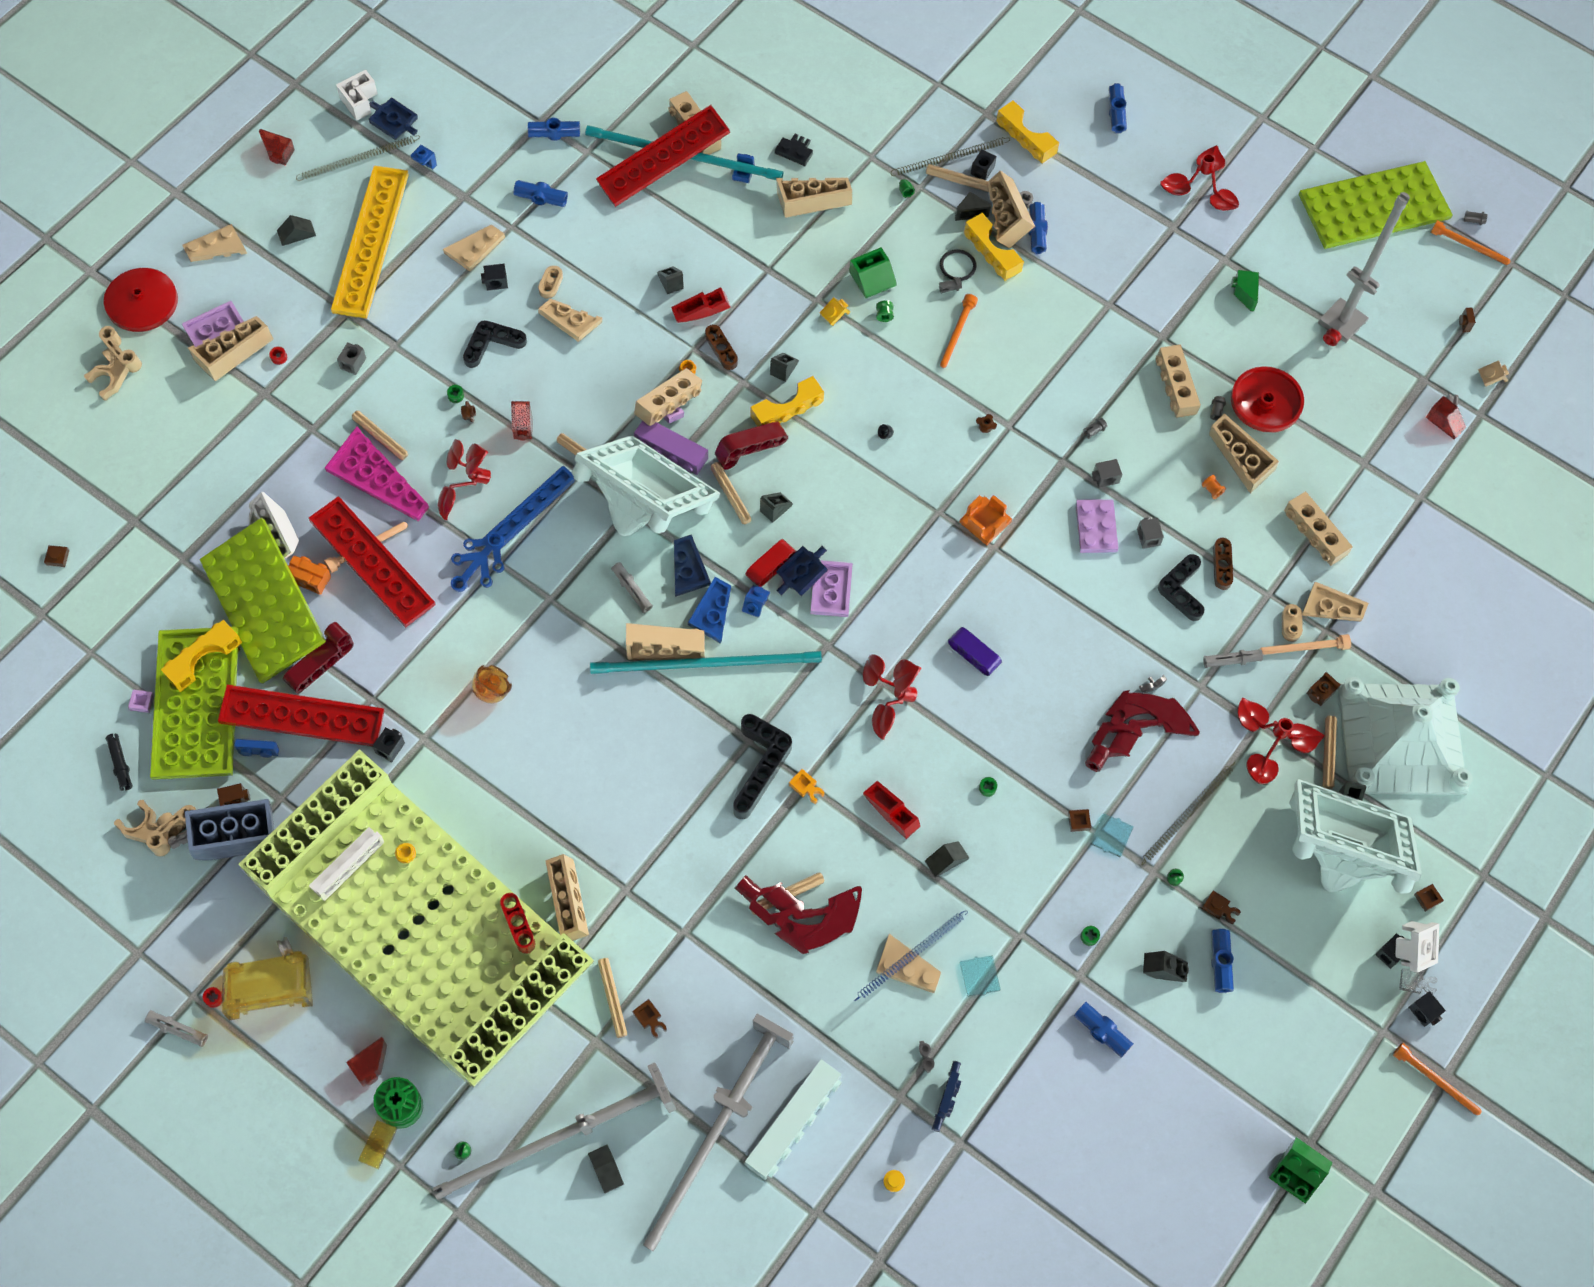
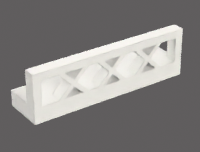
[309,827,384,901]

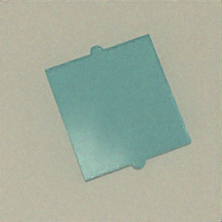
[1090,813,1134,858]
[959,955,1001,997]

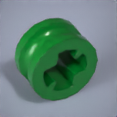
[447,385,464,403]
[979,777,997,797]
[1081,926,1100,946]

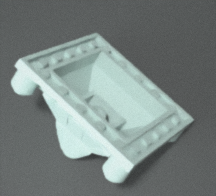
[572,435,721,536]
[1338,677,1473,795]
[1289,779,1422,894]

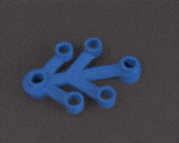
[451,531,505,592]

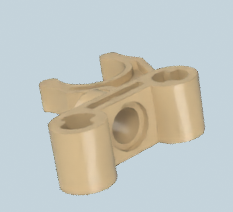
[84,326,142,401]
[114,800,196,857]

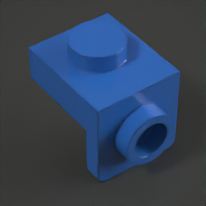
[411,144,437,170]
[732,153,755,183]
[742,585,770,617]

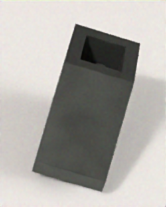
[1143,951,1189,982]

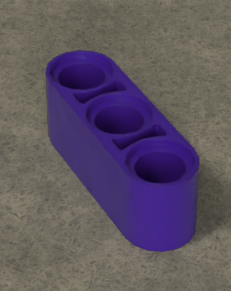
[948,627,1002,676]

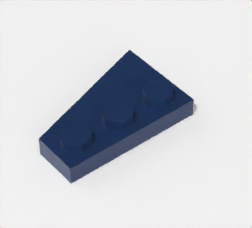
[674,534,711,597]

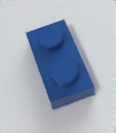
[234,739,279,758]

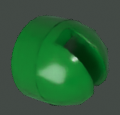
[1167,868,1184,886]
[454,1141,472,1160]

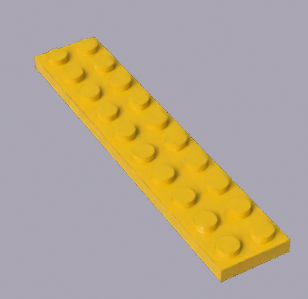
[331,166,409,319]

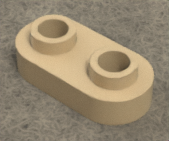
[538,266,563,299]
[1281,604,1303,642]

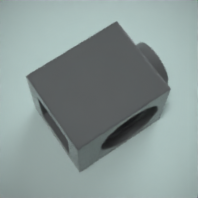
[337,342,367,375]
[1092,459,1123,488]
[1137,517,1164,549]

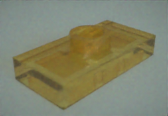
[358,1120,397,1170]

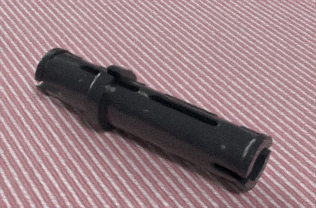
[105,733,133,791]

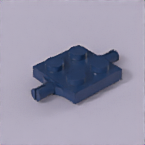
[369,97,418,140]
[776,545,828,596]
[932,1061,962,1132]

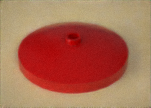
[104,268,178,332]
[1231,366,1304,432]

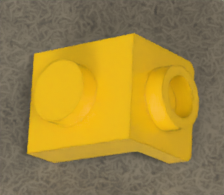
[819,297,850,326]

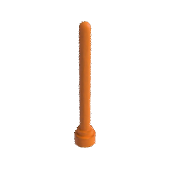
[1431,220,1511,265]
[940,294,978,368]
[1393,1042,1482,1115]

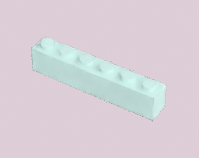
[745,1059,842,1181]

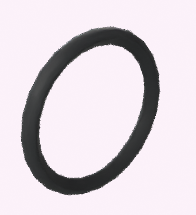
[940,249,977,281]

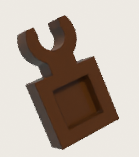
[1202,890,1241,924]
[632,999,667,1039]

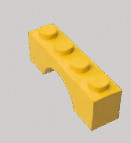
[996,100,1059,164]
[964,213,1024,281]
[750,376,824,427]
[161,620,242,692]

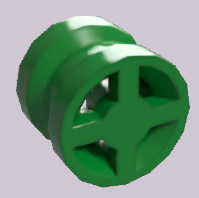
[876,300,894,322]

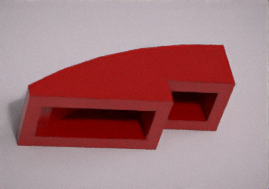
[671,287,731,323]
[863,781,921,839]

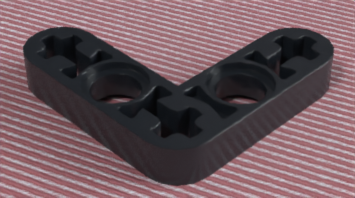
[463,320,527,368]
[1158,554,1205,621]

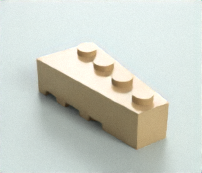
[988,171,1035,248]
[776,178,852,218]
[188,316,273,381]
[1209,413,1279,494]
[626,623,705,660]

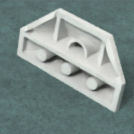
[249,492,299,560]

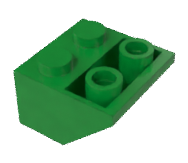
[849,247,897,299]
[1269,1137,1333,1204]

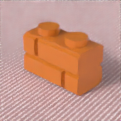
[288,556,331,594]

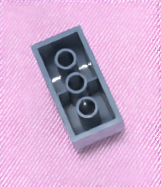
[185,799,274,861]

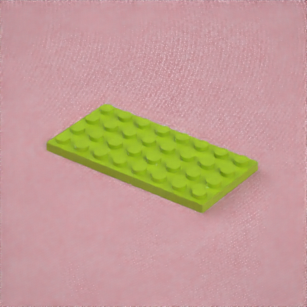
[1298,161,1453,249]
[199,518,326,684]
[150,627,239,780]

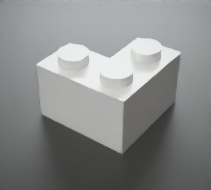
[336,70,378,121]

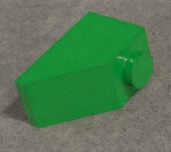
[1231,270,1259,311]

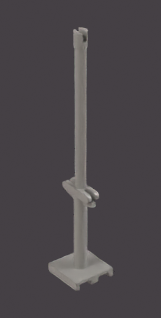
[1318,192,1410,343]
[643,1014,794,1251]
[433,1063,677,1200]

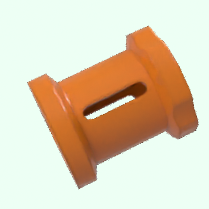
[1202,475,1226,499]

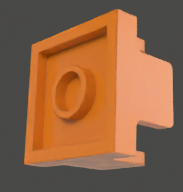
[959,495,1012,545]

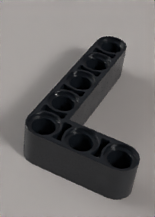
[733,714,792,819]

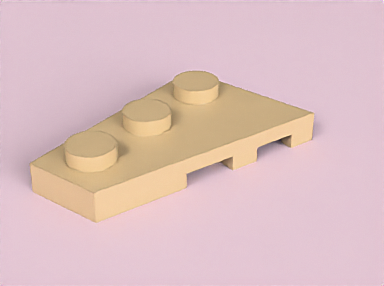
[182,224,247,262]
[443,224,505,271]
[538,298,602,342]
[1302,582,1369,622]
[876,934,941,993]

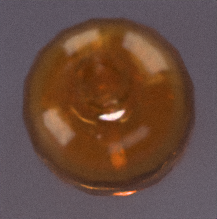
[471,665,512,704]

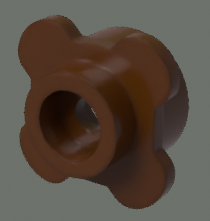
[461,401,476,422]
[976,414,997,433]

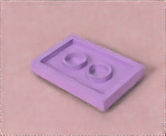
[182,301,244,347]
[1076,500,1118,553]
[810,560,853,617]

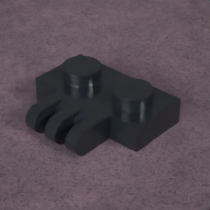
[775,133,813,166]

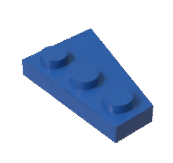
[687,577,731,643]

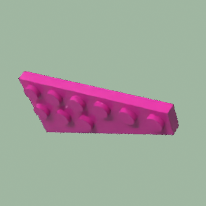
[325,427,429,522]

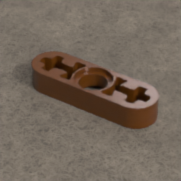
[705,324,738,370]
[1213,537,1233,590]

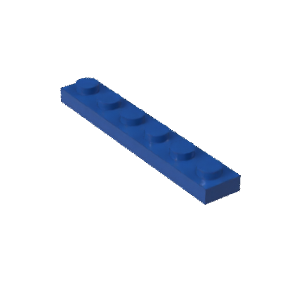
[483,466,576,548]

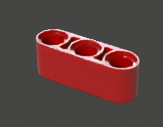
[745,539,797,587]
[500,893,536,954]

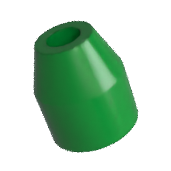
[899,179,915,198]

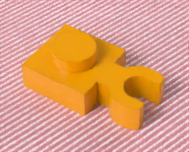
[789,769,825,804]

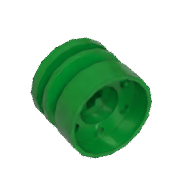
[374,1077,423,1129]

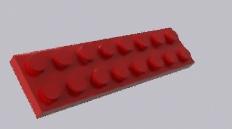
[596,105,730,207]
[308,496,436,628]
[218,684,385,747]

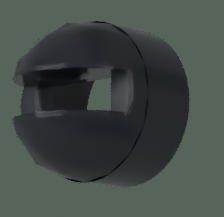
[878,424,894,439]

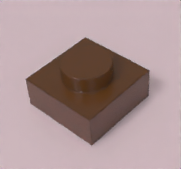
[1459,307,1476,332]
[44,545,70,567]
[1068,809,1091,832]
[1414,884,1444,912]

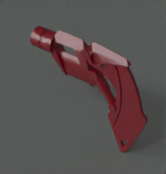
[1085,690,1200,772]
[734,875,862,954]

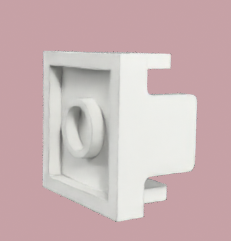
[1395,921,1439,973]

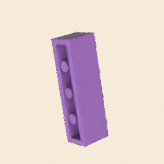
[634,421,708,475]

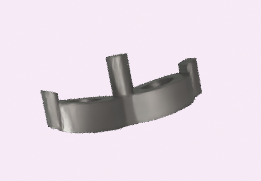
[1139,674,1167,693]
[919,1041,935,1073]

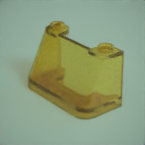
[222,951,313,1021]

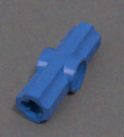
[1108,83,1127,133]
[528,118,580,141]
[513,180,568,207]
[1028,202,1048,254]
[1211,929,1234,993]
[1074,1002,1134,1058]

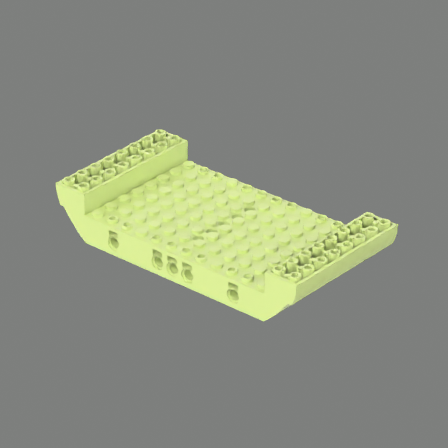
[238,749,594,1087]

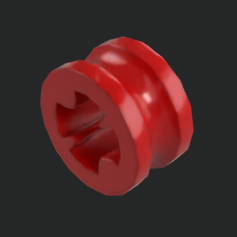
[1323,328,1342,346]
[269,346,288,365]
[202,987,224,1008]

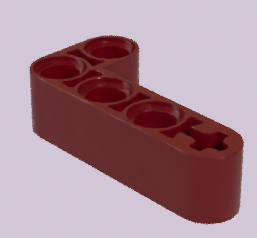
[715,421,789,470]
[283,622,354,693]

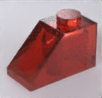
[259,129,295,166]
[1426,396,1466,440]
[511,401,533,441]
[346,1037,387,1087]

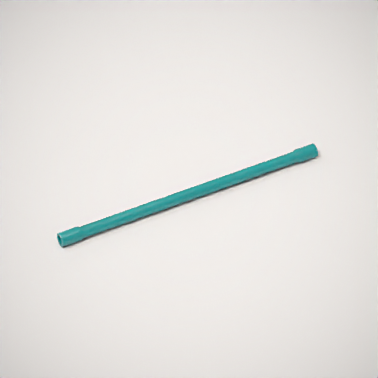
[585,125,784,180]
[590,651,822,674]

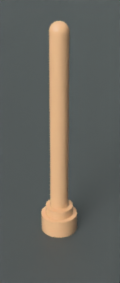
[324,522,408,574]
[1260,634,1351,655]

